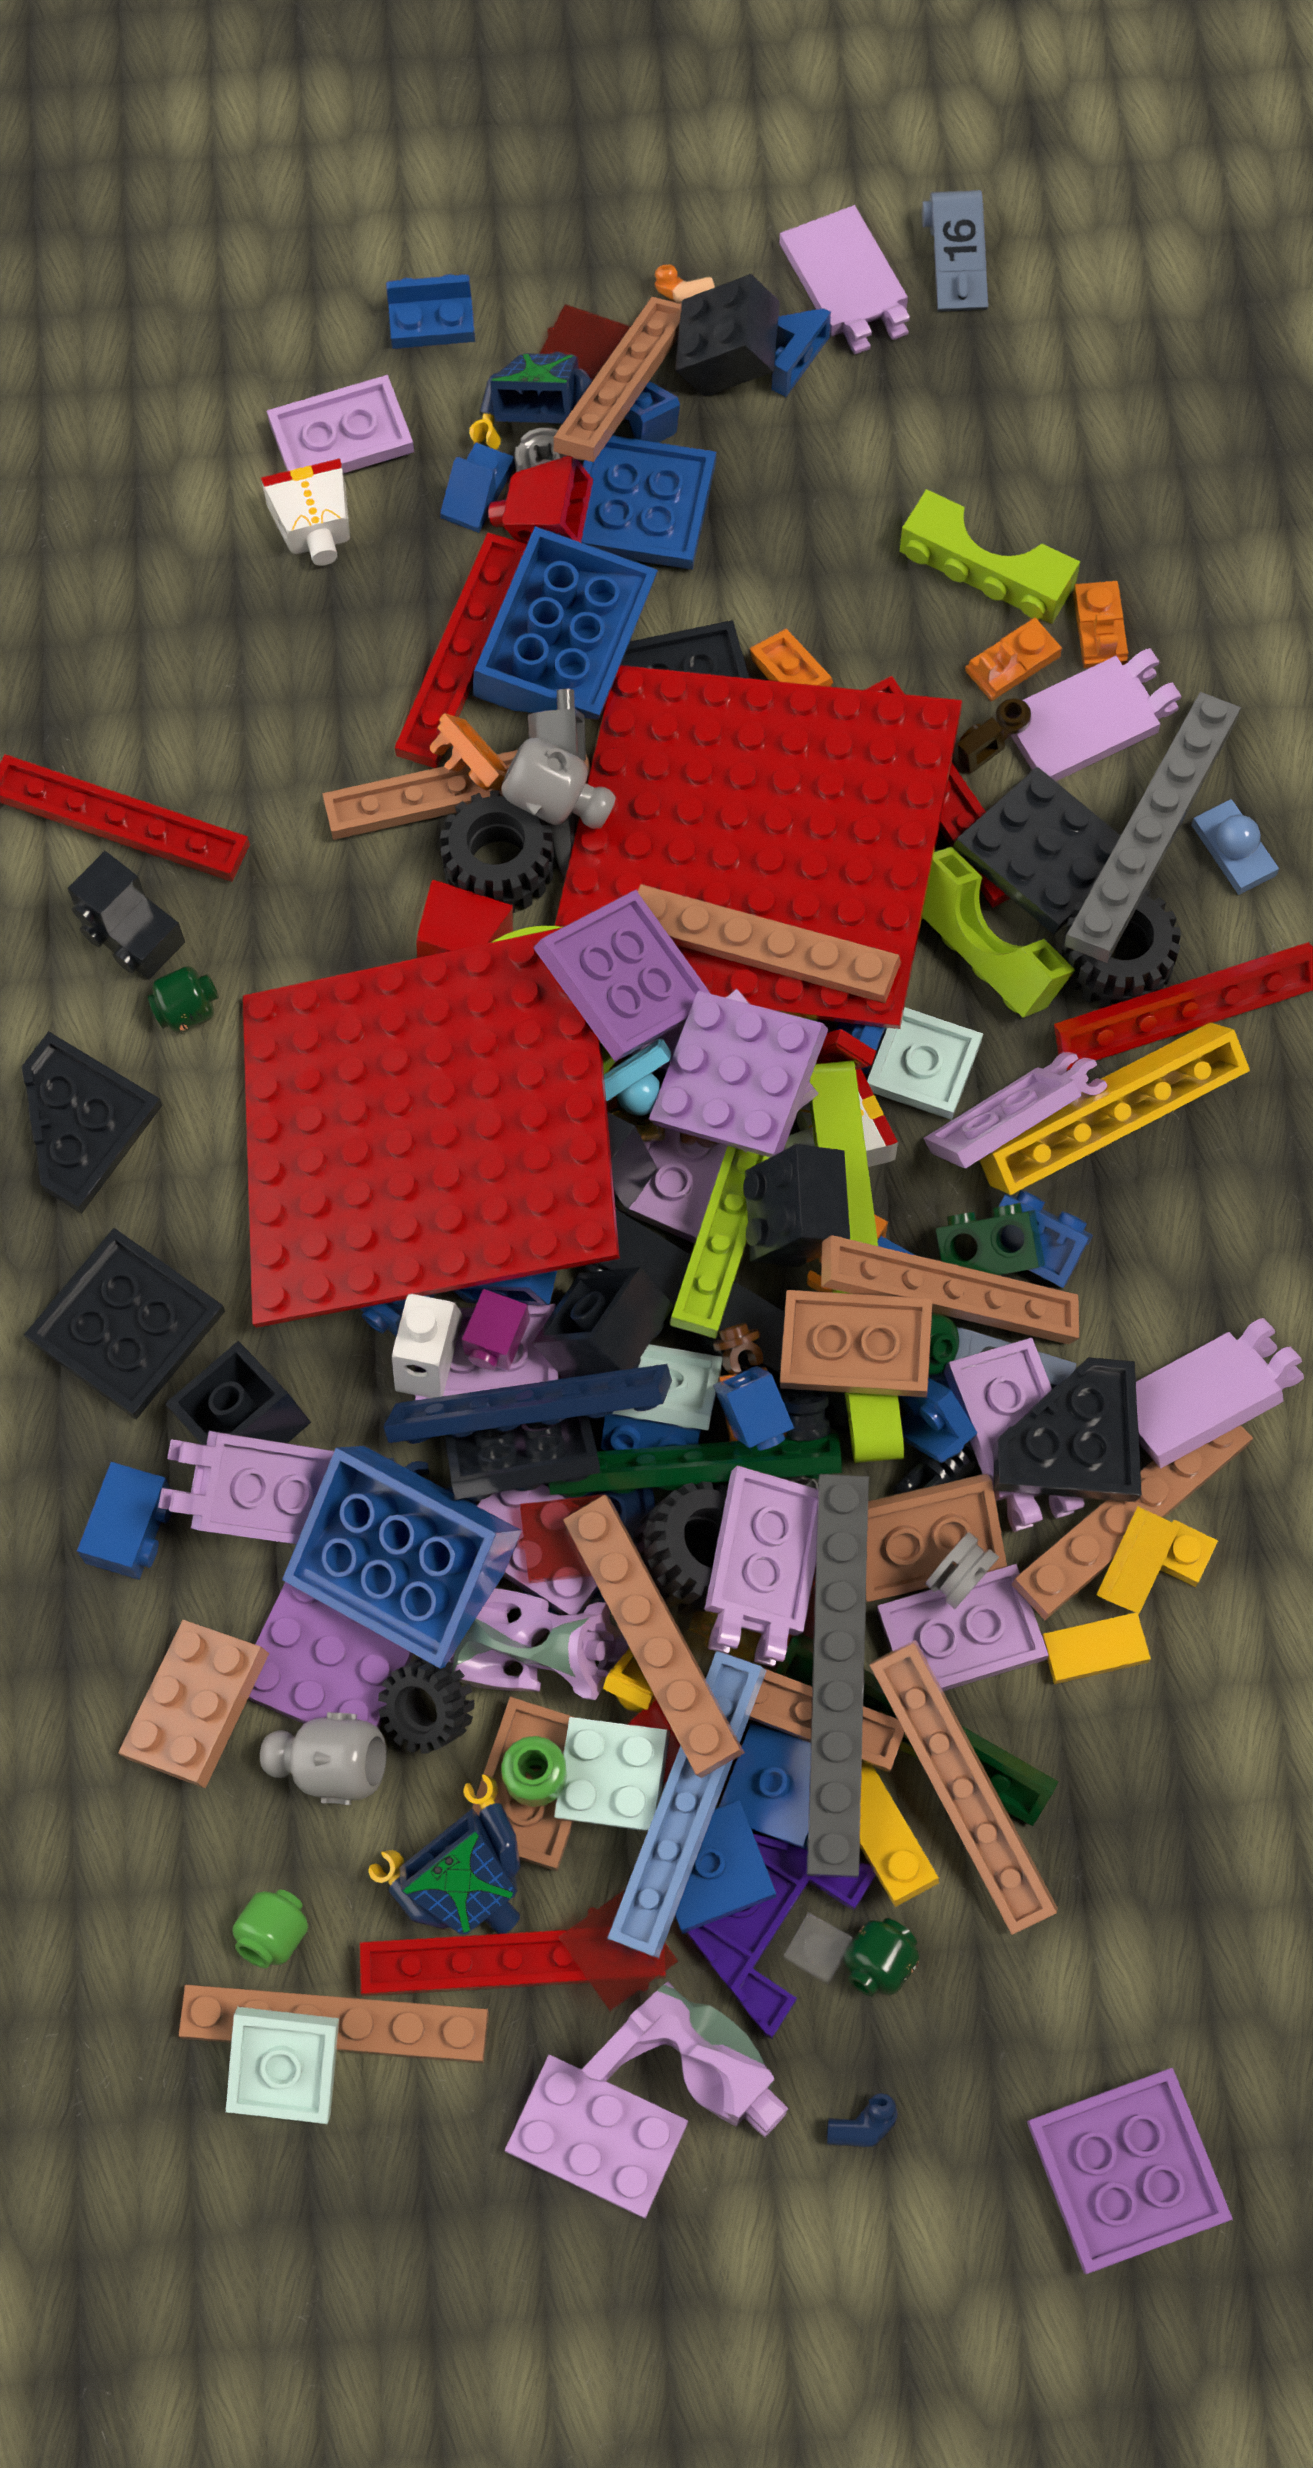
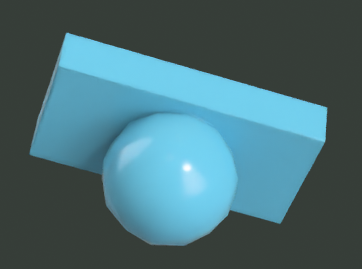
[604,1039,671,1116]

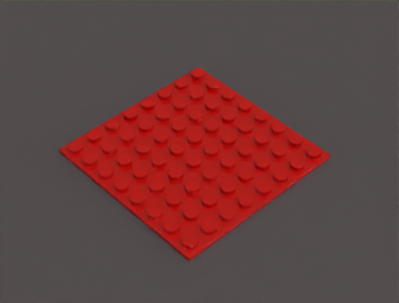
[555,665,963,1029]
[243,927,620,1328]

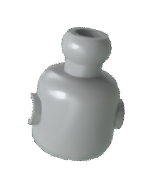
[501,738,616,828]
[260,1712,387,1805]

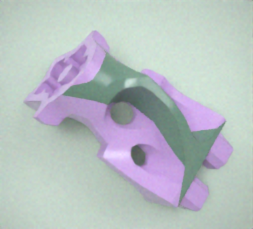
[449,1588,629,1700]
[581,1982,788,2138]

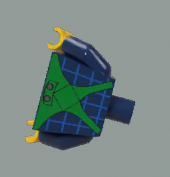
[469,352,592,450]
[369,1774,521,1935]

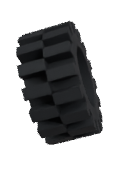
[378,1658,475,1754]

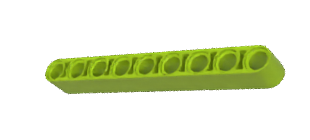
[809,1061,904,1463]

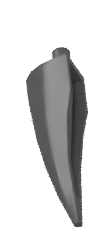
[528,689,586,881]

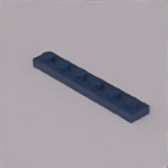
[383,1364,672,1444]

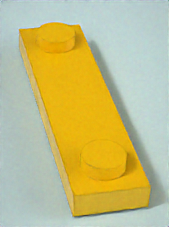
[798,1738,939,1907]

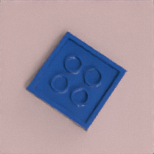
[581,436,716,570]

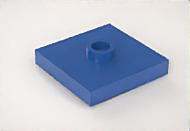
[719,1723,810,1850]
[675,1800,777,1934]

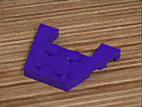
[674,1834,877,2040]

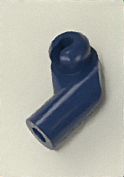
[827,2093,898,2147]

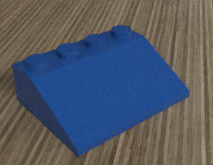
[472,527,658,719]
[282,1446,522,1668]

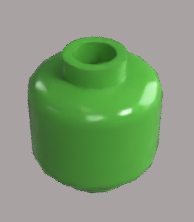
[501,1736,567,1807]
[232,1889,308,1968]

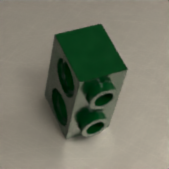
[935,1203,1045,1275]

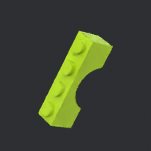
[899,489,1080,624]
[922,847,1075,1018]

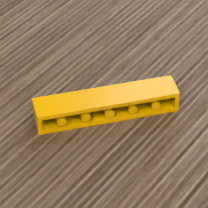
[980,1022,1250,1195]

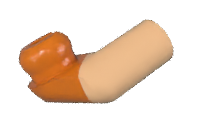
[654,264,714,304]

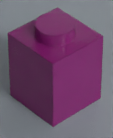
[462,1289,530,1371]

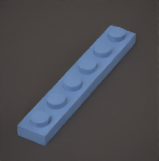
[608,1651,767,1958]

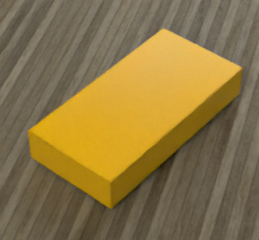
[1096,1506,1180,1614]
[1042,1612,1151,1684]

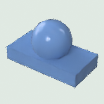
[1192,799,1279,895]

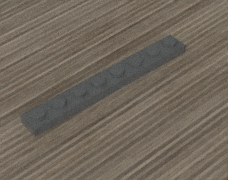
[1064,692,1241,963]
[807,1474,869,1878]

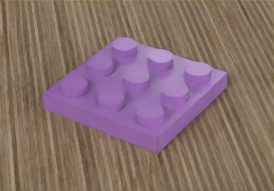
[534,890,711,1062]
[649,991,828,1157]
[248,1582,413,1729]
[1027,2067,1233,2275]

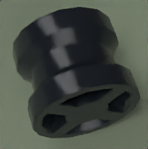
[781,1389,831,1441]

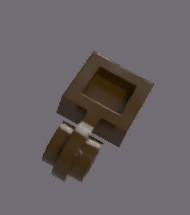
[957,698,1031,774]

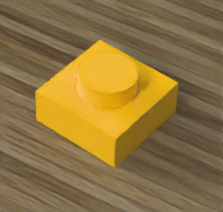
[1160,1519,1218,1587]

